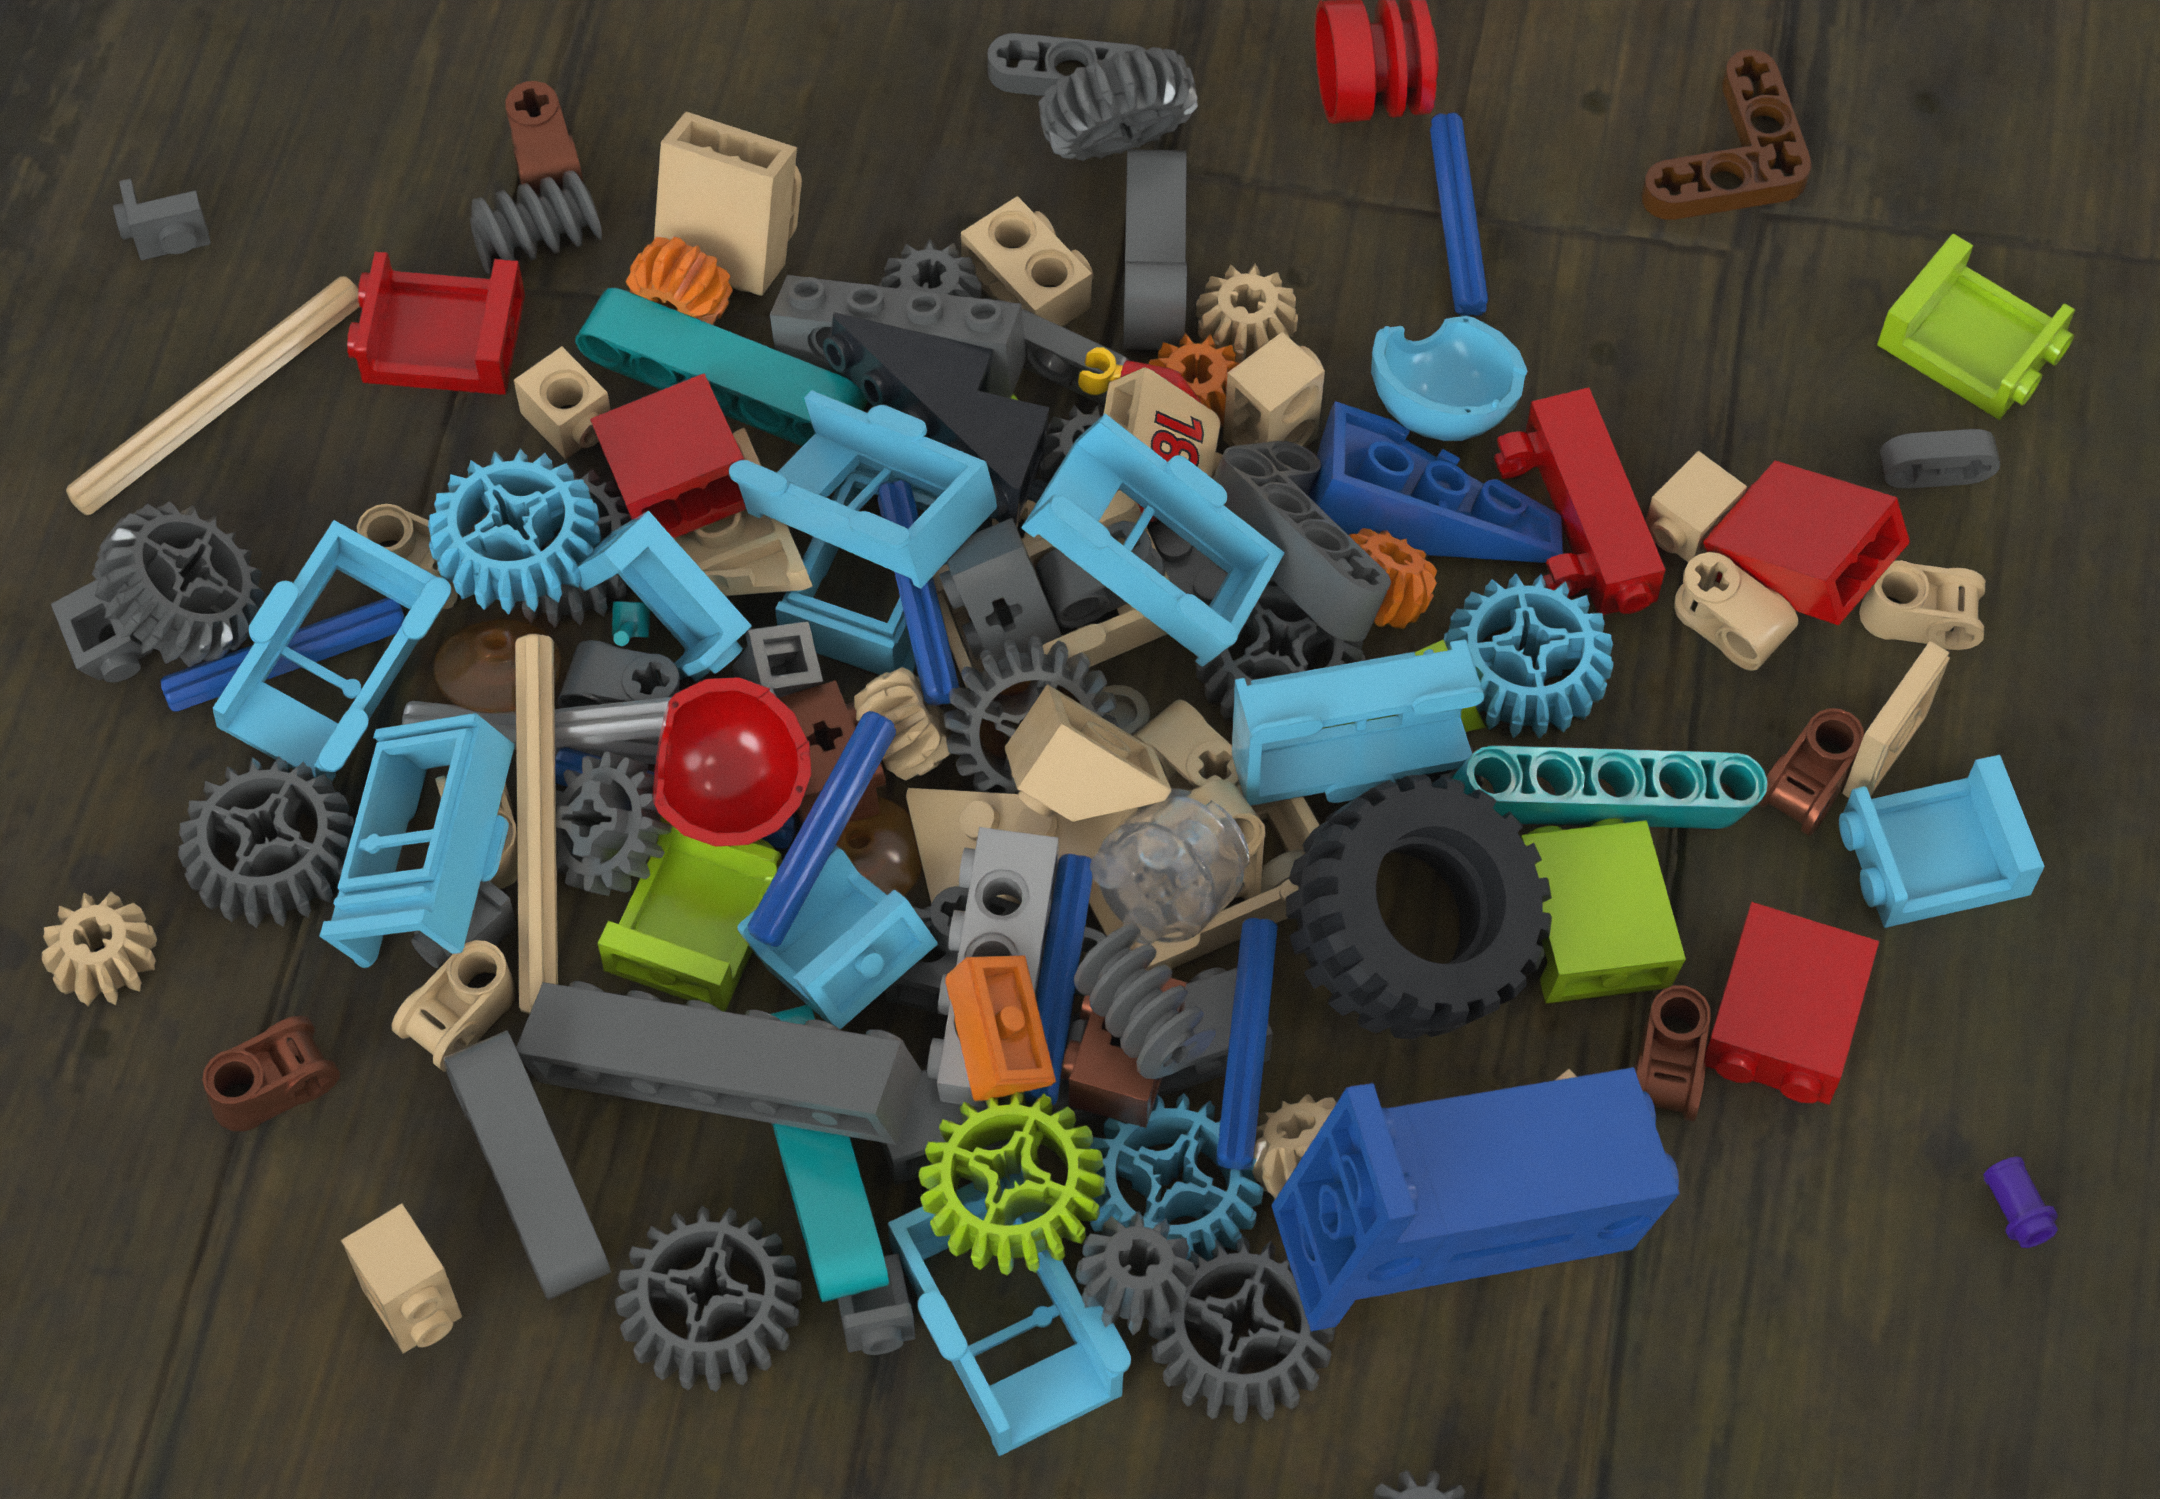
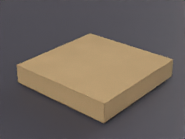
[1842,641,1950,797]

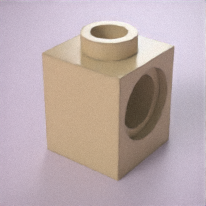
[514,346,611,460]
[1646,451,1747,563]

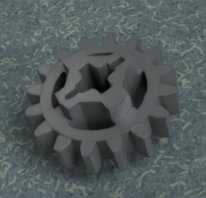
[556,752,672,896]

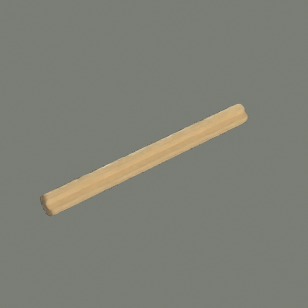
[66,276,360,515]
[515,634,558,1014]

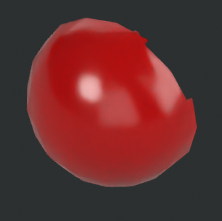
[653,677,811,847]

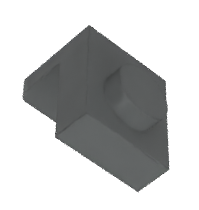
[113,178,211,260]
[837,1253,915,1355]

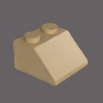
[1004,684,1172,822]

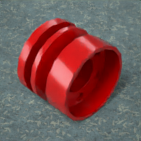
[1315,0,1439,124]

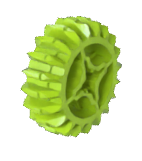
[919,1092,1106,1275]

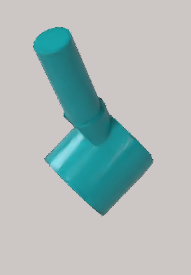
[612,602,650,646]

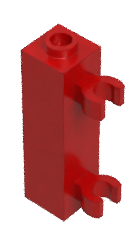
[1494,387,1666,615]

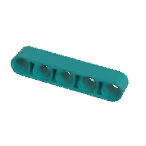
[575,288,867,446]
[1451,746,1767,829]
[771,1005,889,1303]

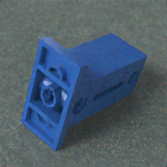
[1271,1068,1680,1331]

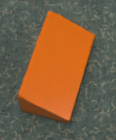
[945,955,1056,1101]

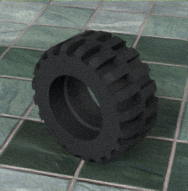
[1286,774,1552,1039]

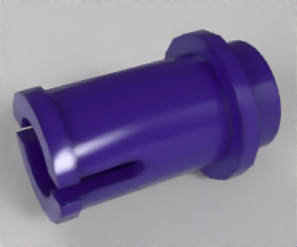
[1983,1157,2058,1248]

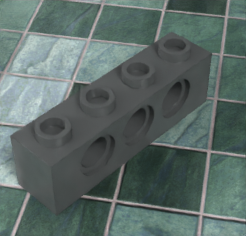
[770,275,1026,398]

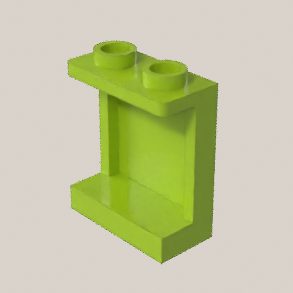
[1877,234,2075,420]
[598,815,782,1012]
[1521,818,1686,1004]

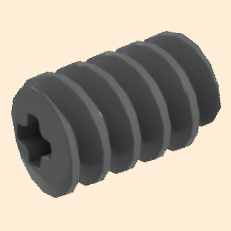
[470,170,602,274]
[1074,923,1216,1079]

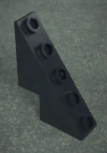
[823,312,1050,527]

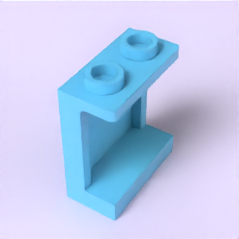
[577,511,752,682]
[1839,755,2045,928]
[737,845,938,1029]

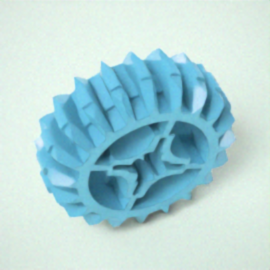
[428,448,601,615]
[1444,573,1613,739]
[1089,1093,1263,1261]

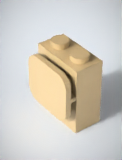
[654,112,802,296]

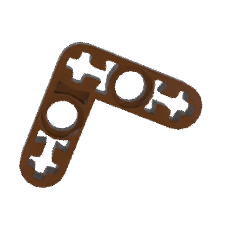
[1641,49,1811,220]

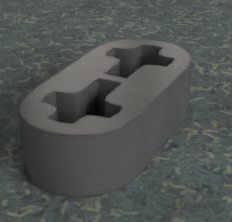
[1880,429,2000,488]

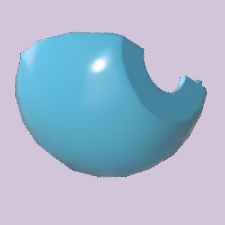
[1371,316,1528,441]

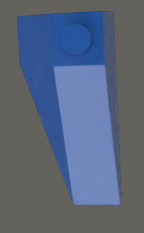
[1308,401,1563,563]

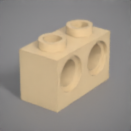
[961,196,1094,327]
[1223,331,1325,447]
[341,1203,462,1353]

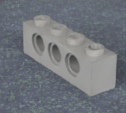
[927,827,1060,1108]

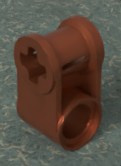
[505,81,584,197]
[1758,708,1864,836]
[1634,985,1711,1122]
[202,1015,340,1132]

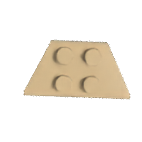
[674,428,813,596]
[906,788,1140,912]

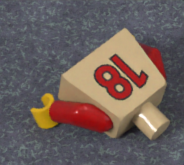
[1078,347,1222,522]

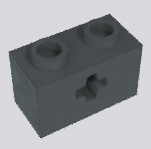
[939,518,1062,661]

